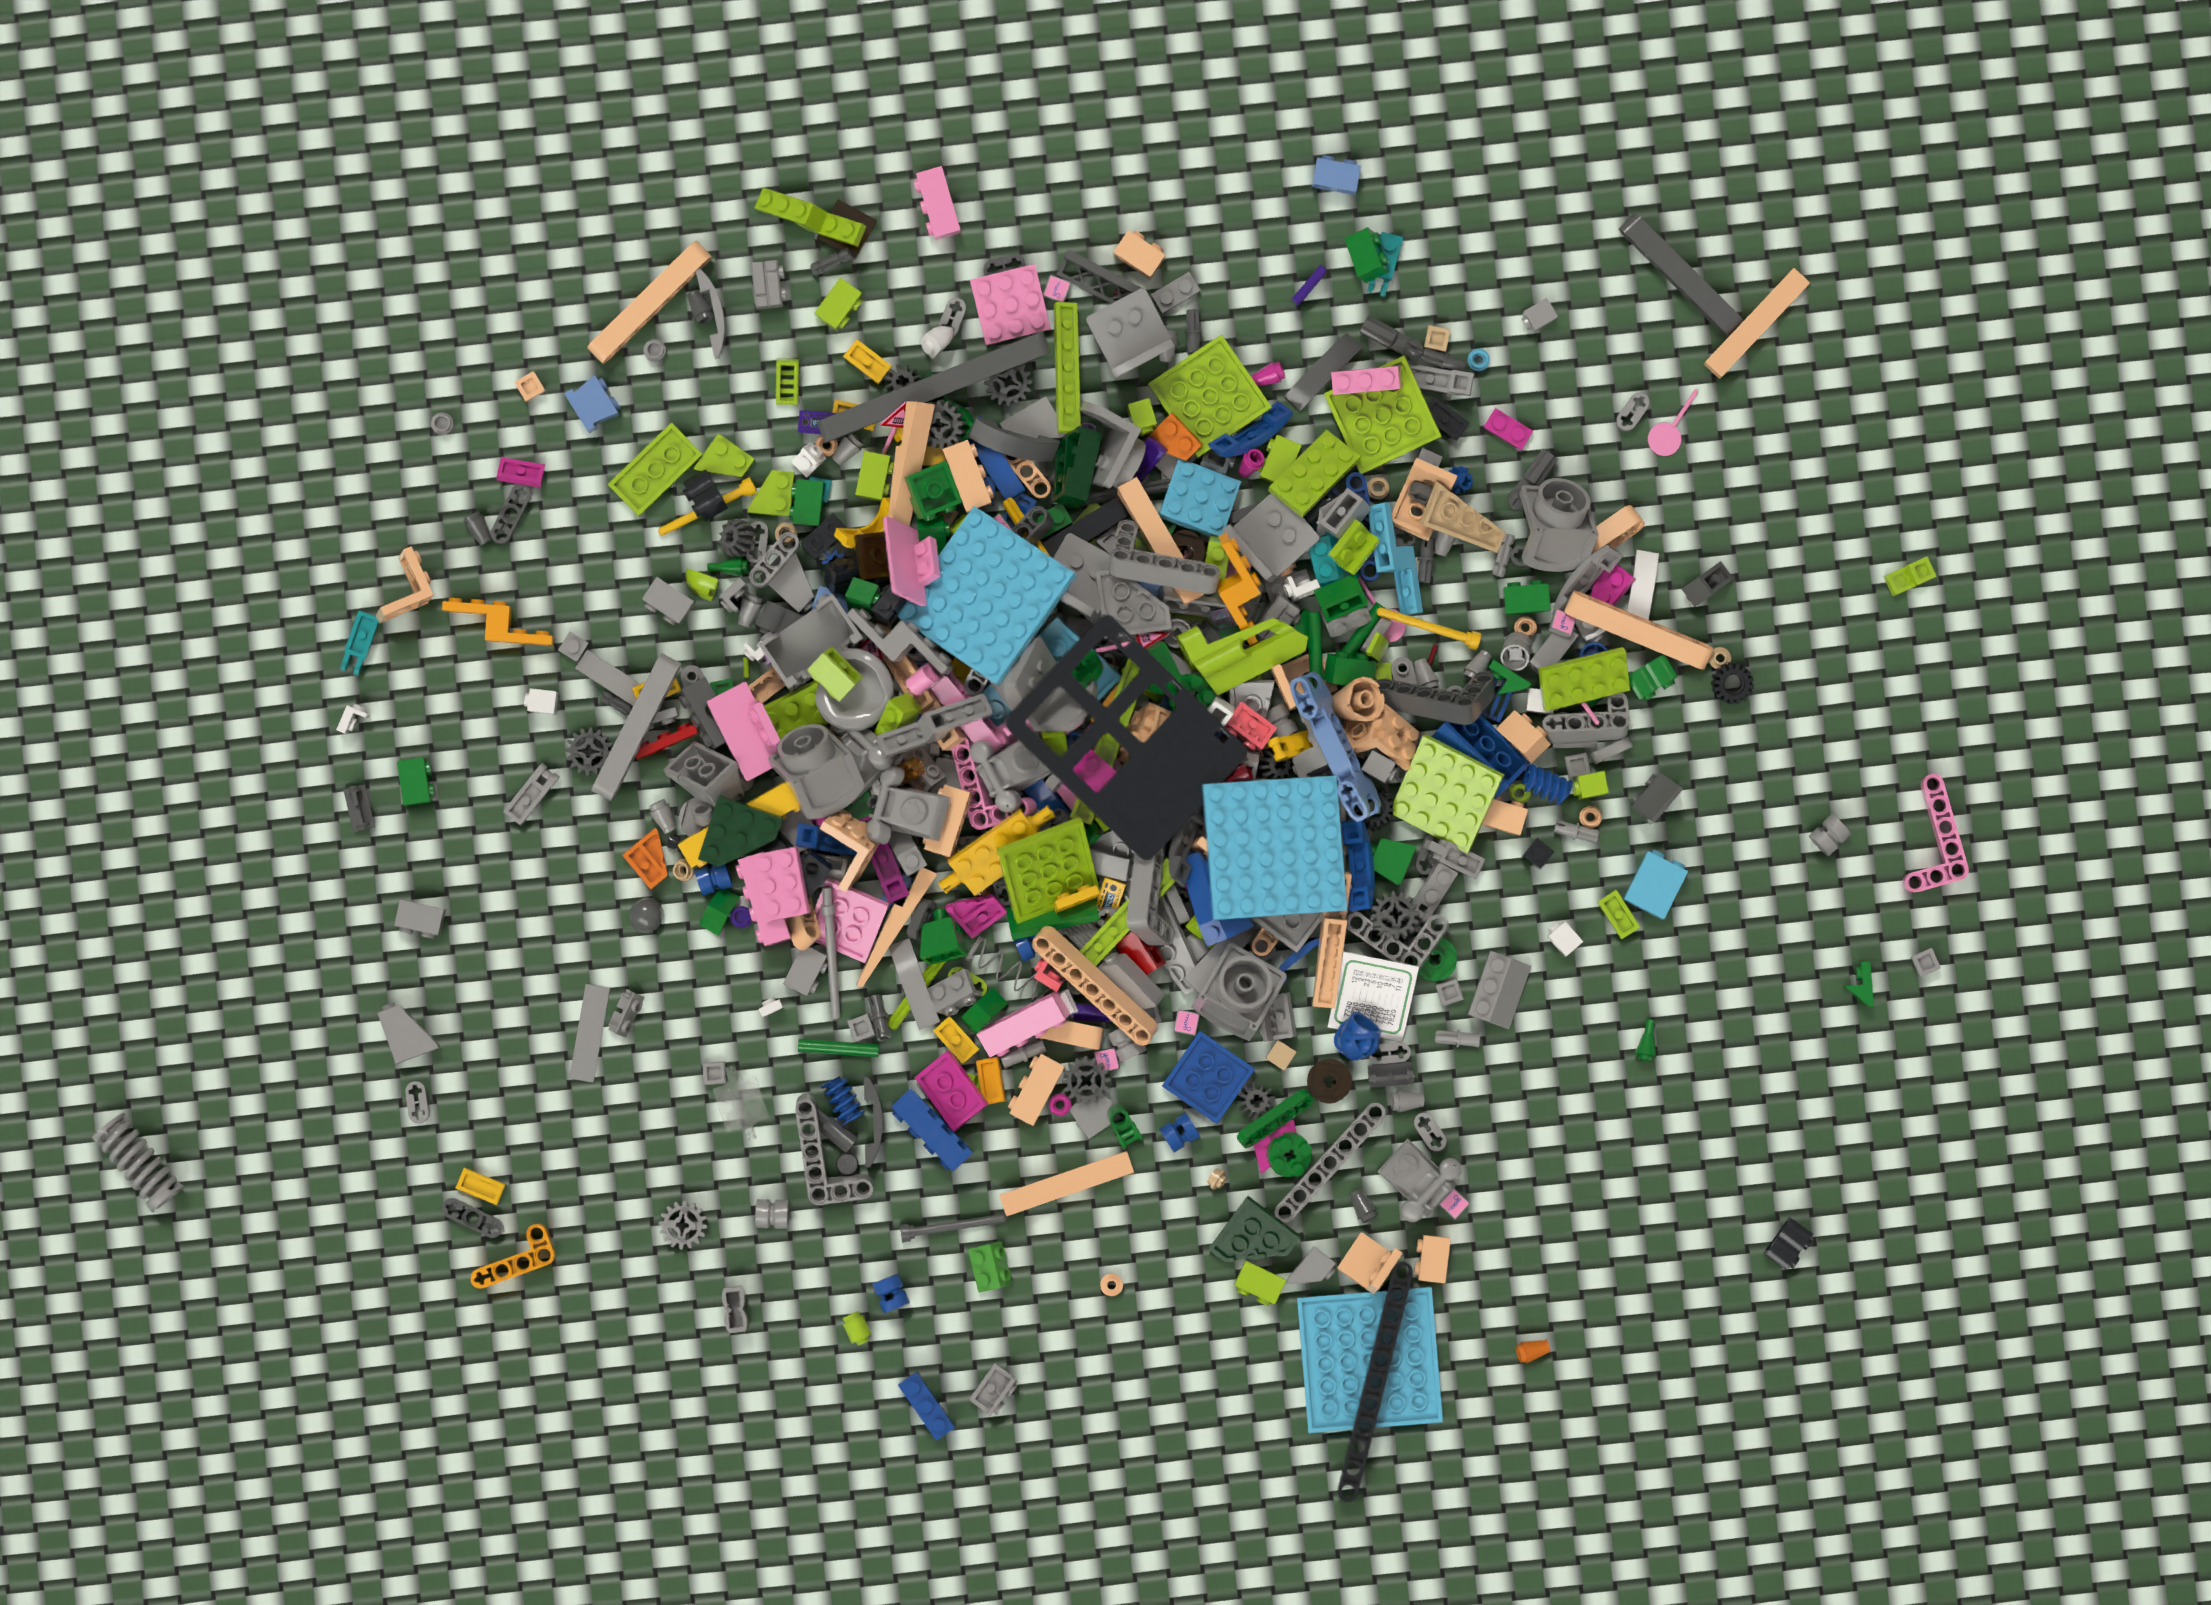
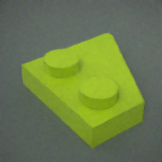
[747,470,795,517]

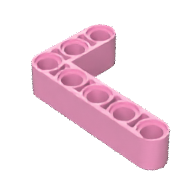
[906,662,1006,754]
[951,731,1037,829]
[1902,774,1969,893]

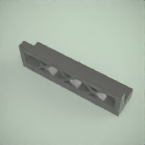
[1056,249,1147,304]

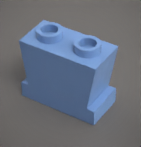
[564,375,620,434]

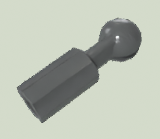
[1359,315,1424,361]
[1507,449,1558,511]
[800,1102,858,1153]

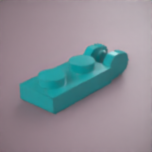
[1367,232,1403,297]
[340,610,379,676]

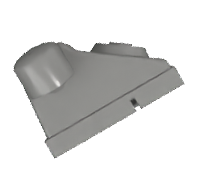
[832,726,899,805]
[969,731,1052,812]
[663,741,755,826]
[866,765,951,844]
[1377,1139,1462,1222]

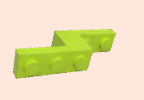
[755,188,867,247]

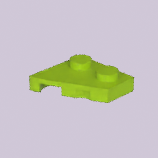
[694,433,755,478]

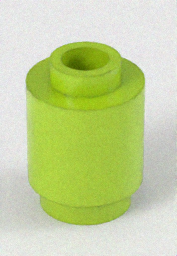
[842,1311,872,1346]

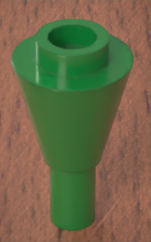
[707,556,750,578]
[1634,1019,1656,1062]

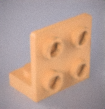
[1337,1233,1402,1294]

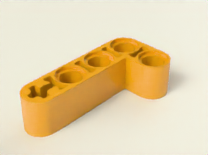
[470,1223,556,1289]

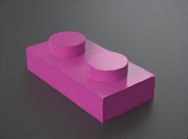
[1483,408,1533,450]
[497,457,545,488]

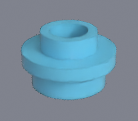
[1467,349,1490,371]

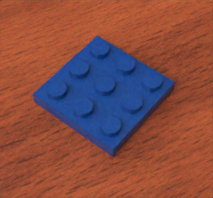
[1162,1031,1255,1124]

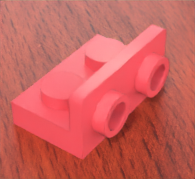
[1224,701,1277,751]
[1034,957,1066,992]

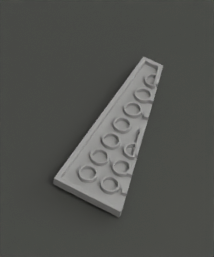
[1089,831,1197,994]

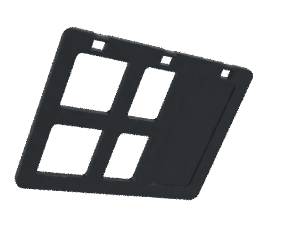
[1004,614,1247,860]

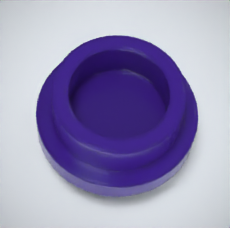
[730,906,752,928]

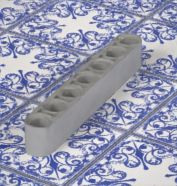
[591,653,682,801]
[1274,1103,1386,1223]

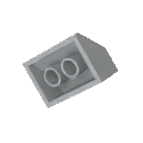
[1467,951,1531,1029]

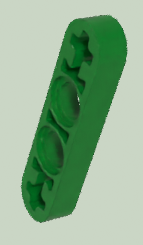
[1237,1089,1314,1148]

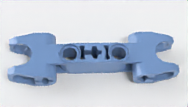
[1290,671,1381,822]

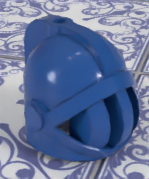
[1334,1012,1382,1061]

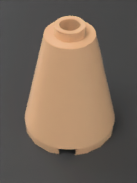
[1332,677,1385,722]

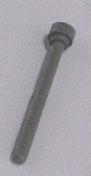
[900,1214,1007,1243]

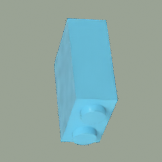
[1623,849,1688,920]

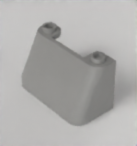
[758,594,864,692]

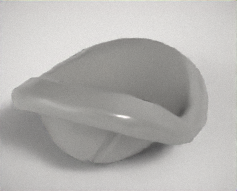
[815,648,894,731]

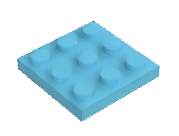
[1159,458,1241,537]

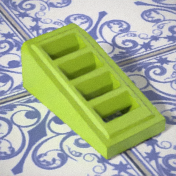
[776,358,799,405]

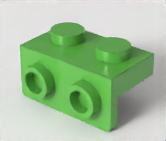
[968,1241,1012,1293]

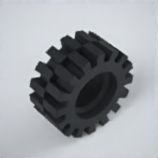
[1711,662,1754,704]
[1354,788,1394,831]

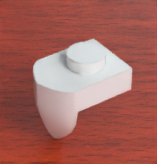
[919,326,953,359]

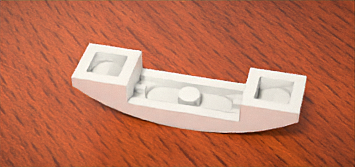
[1621,550,1659,638]

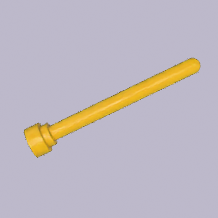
[658,477,758,536]
[1377,607,1481,650]

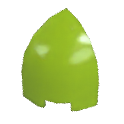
[685,568,720,602]

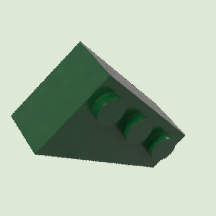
[1053,426,1102,509]

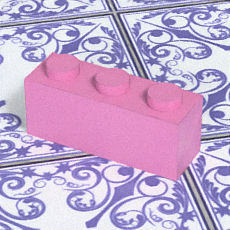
[914,166,961,240]
[1331,365,1403,395]

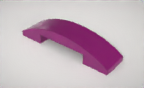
[859,813,910,903]

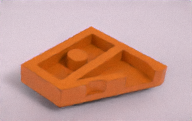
[1143,412,1204,461]
[622,828,669,890]

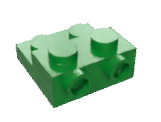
[904,460,962,522]

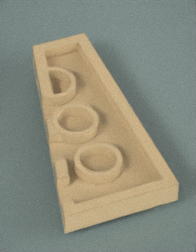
[1419,482,1506,553]

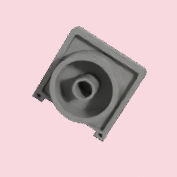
[1086,288,1175,378]
[1079,402,1146,488]
[1519,478,1599,572]
[1223,494,1320,583]
[1053,533,1111,623]
[1003,637,1097,731]
[768,724,865,819]
[1191,943,1287,1041]

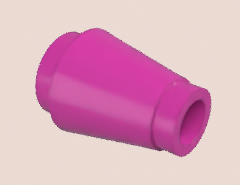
[1251,362,1286,387]
[1238,449,1264,478]

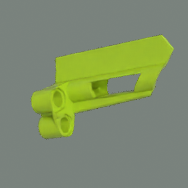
[1176,618,1308,695]

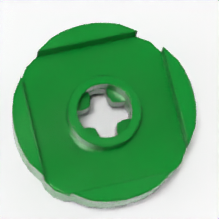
[1072,650,1103,688]
[1169,673,1215,710]
[1412,938,1457,981]
[1266,1132,1312,1177]

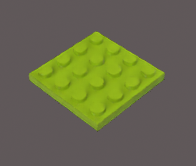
[1148,334,1272,458]
[1324,356,1442,474]
[1392,734,1504,854]
[996,817,1100,924]

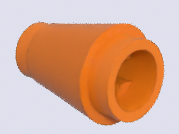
[1515,1339,1550,1364]

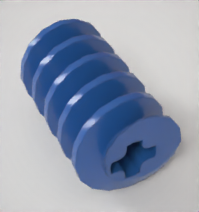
[1522,764,1573,806]
[821,1076,865,1126]

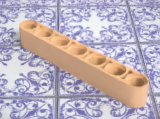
[587,241,712,364]
[1564,590,1714,670]
[1032,926,1158,1045]

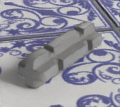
[1492,533,1515,577]

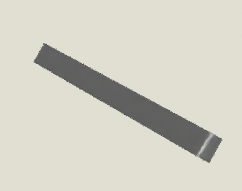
[817,332,1051,443]

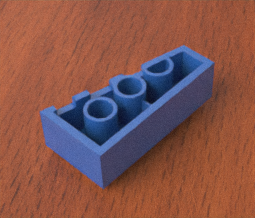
[892,1088,974,1172]

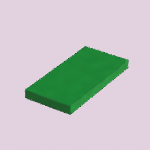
[1005,899,1100,940]

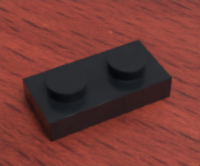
[1428,397,1470,441]

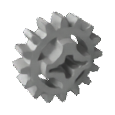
[659,1200,708,1249]

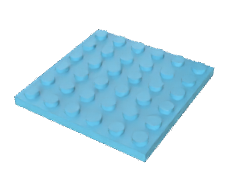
[898,506,1077,686]
[1202,776,1347,920]
[1297,1287,1443,1433]

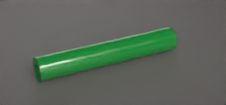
[1341,602,1386,656]
[1307,612,1323,689]
[798,1039,879,1057]

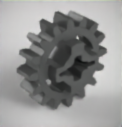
[984,364,1033,407]
[927,400,967,449]
[565,727,613,776]
[1370,891,1420,941]
[1062,1056,1111,1105]

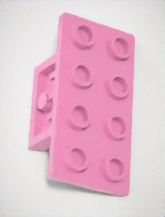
[883,516,941,607]
[706,682,780,781]

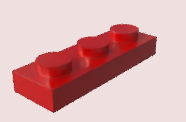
[635,723,700,760]

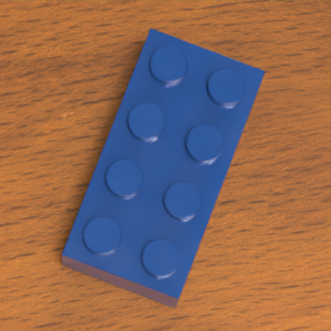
[1431,714,1531,799]

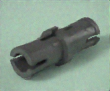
[868,994,891,1041]

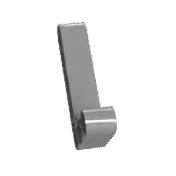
[1109,520,1220,594]
[1126,844,1174,946]
[1346,904,1449,971]
[795,1094,873,1205]

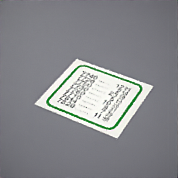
[1328,952,1419,1042]

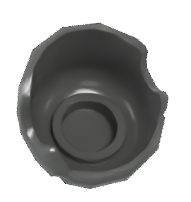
[629,897,664,933]

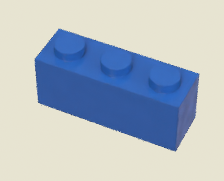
[898,1371,955,1441]

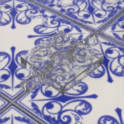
[713,1066,769,1141]

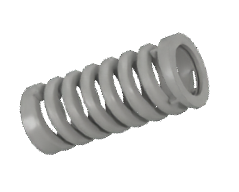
[92,1113,184,1212]

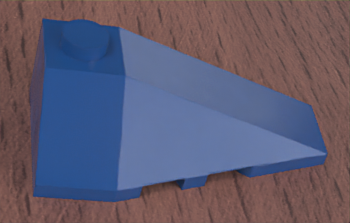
[1186,851,1254,947]

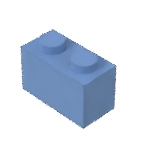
[1312,156,1361,195]

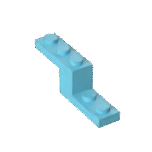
[1368,502,1423,615]

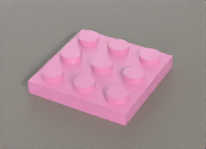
[970,264,1051,345]
[814,877,890,963]

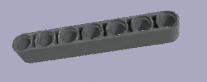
[1618,213,1743,337]

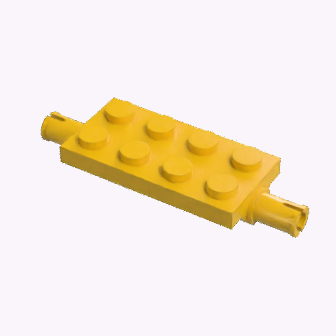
[938,805,1055,896]

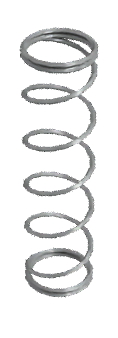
[966,936,1074,1002]

